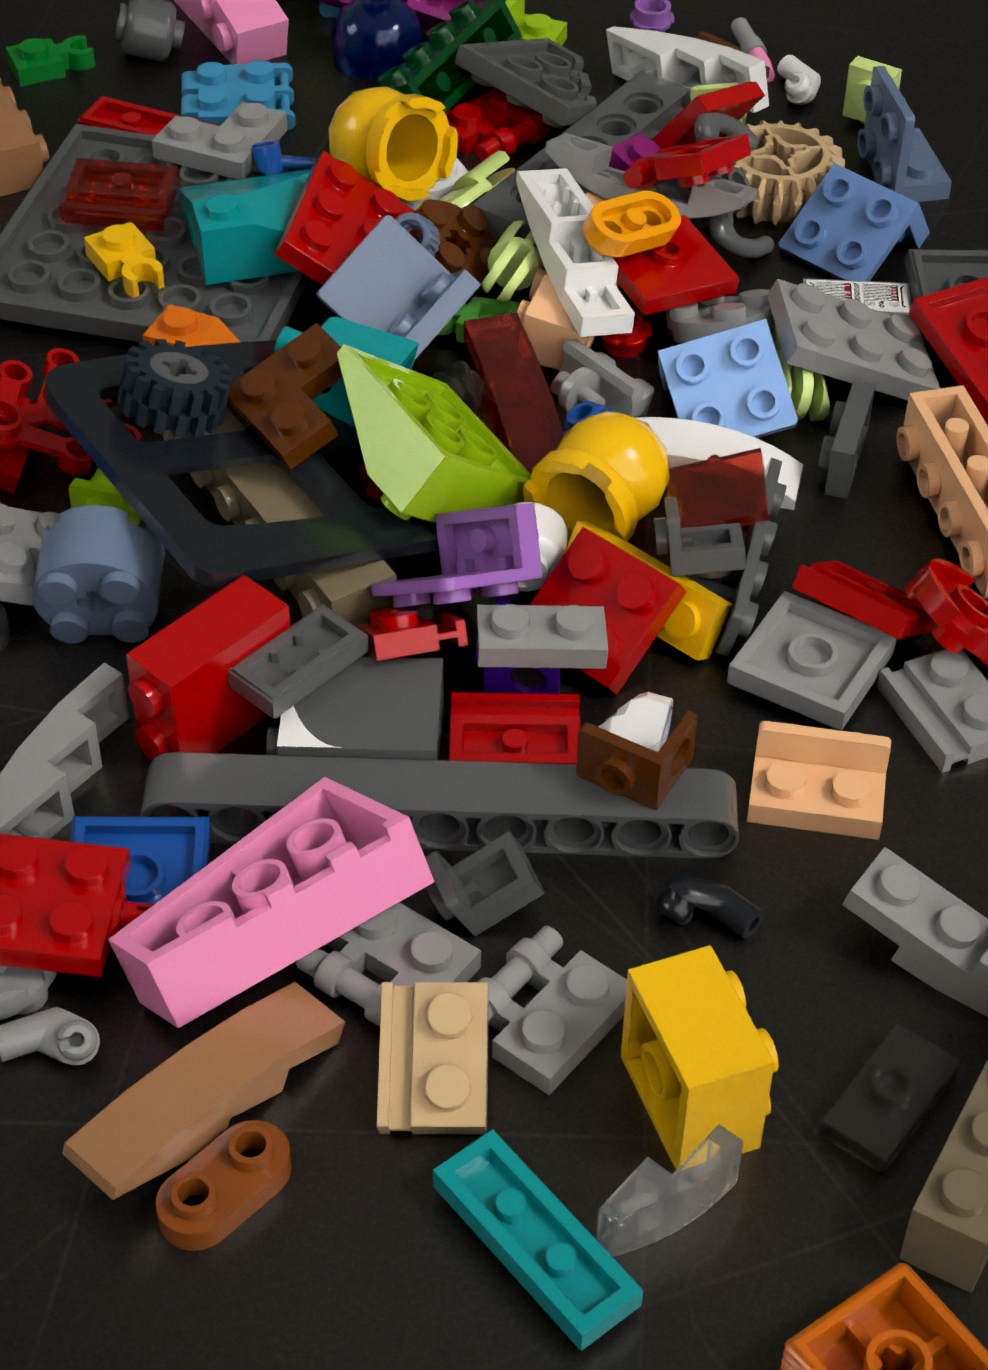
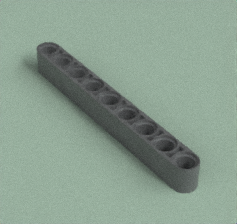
[140,752,739,859]

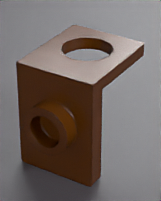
[576,710,698,810]

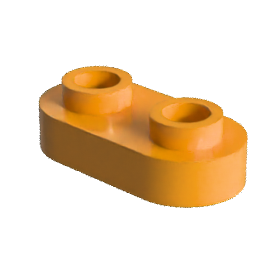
[583,190,681,257]

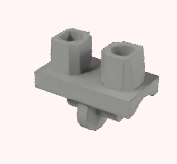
[550,339,654,418]

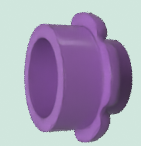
[629,0,675,32]

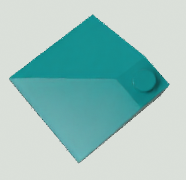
[178,169,311,285]

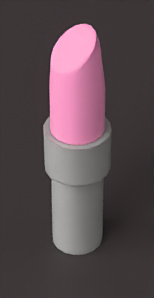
[730,17,775,82]

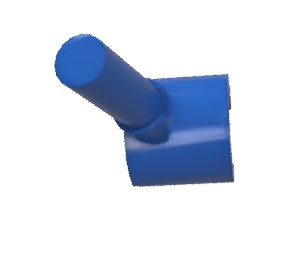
[252,140,318,175]

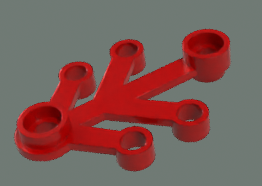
[0,348,142,475]

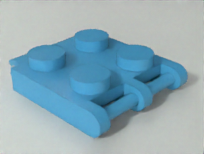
[181,60,296,131]

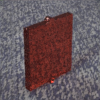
[667,448,770,528]

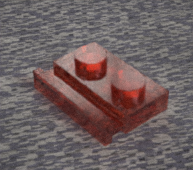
[59,158,180,232]

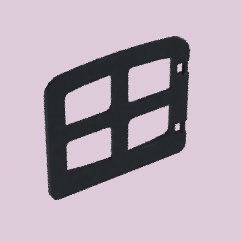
[42,340,439,587]

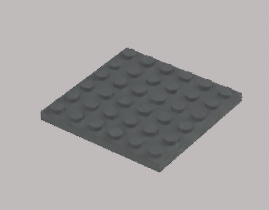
[0,124,311,343]

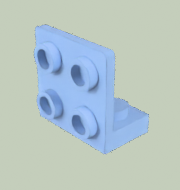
[658,319,798,438]

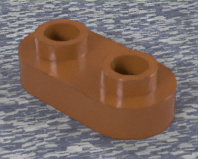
[156,1120,291,1251]

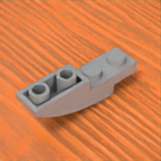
[842,847,988,1017]

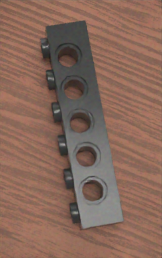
[472,71,691,252]

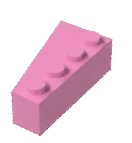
[174,0,289,64]
[108,777,434,1028]

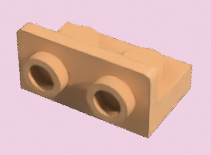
[747,721,891,840]

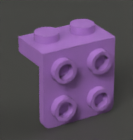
[371,503,543,607]

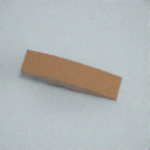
[62,982,345,1200]

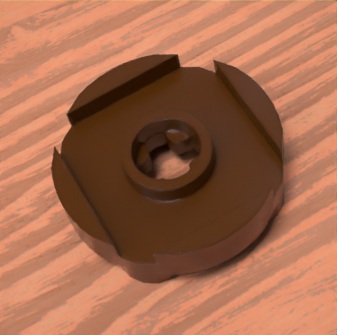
[409,199,496,298]

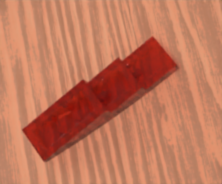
[464,312,564,474]

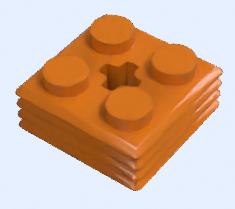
[780,1263,988,1370]

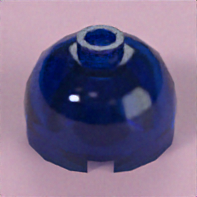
[331,0,424,80]

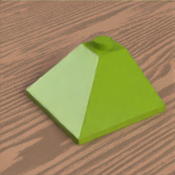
[337,344,531,523]

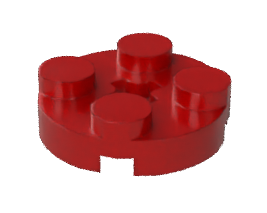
[905,558,988,666]

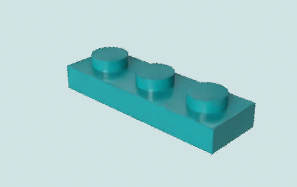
[433,1129,643,1351]

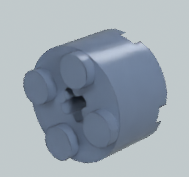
[32,505,165,643]

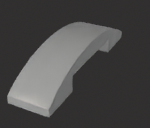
[545,133,758,218]

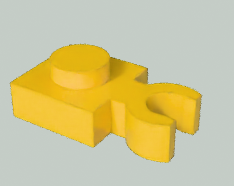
[84,221,165,298]

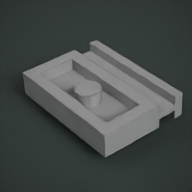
[877,649,988,773]

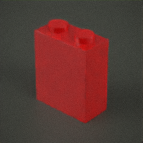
[126,575,290,761]

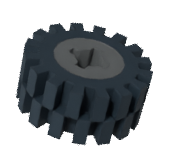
[117,339,232,438]

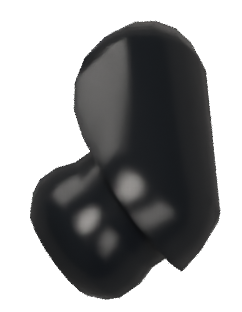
[657,875,765,939]

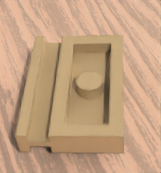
[377,982,489,1134]

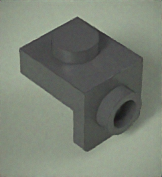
[654,496,746,579]
[425,831,545,936]

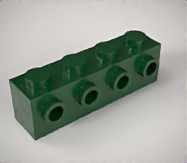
[378,0,523,113]

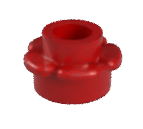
[601,310,652,358]

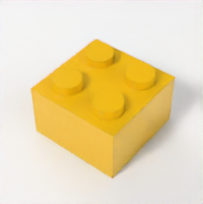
[620,945,779,1174]

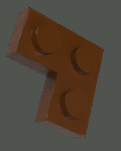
[228,323,343,470]

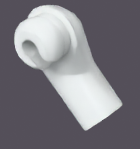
[777,55,821,105]

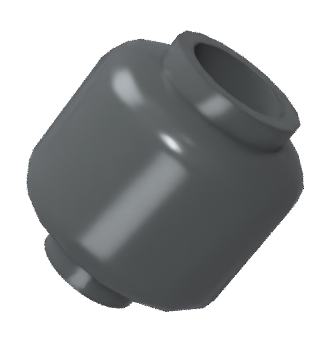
[114,0,185,61]

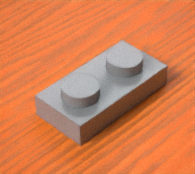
[476,604,609,669]

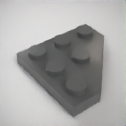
[454,38,597,129]

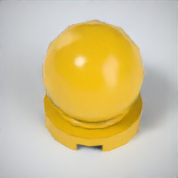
[328,86,458,202]
[523,411,670,542]

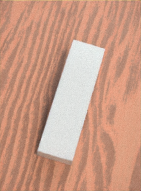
[606,26,769,113]
[516,168,635,337]

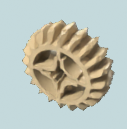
[726,120,845,227]

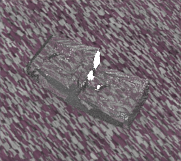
[597,1124,744,1257]

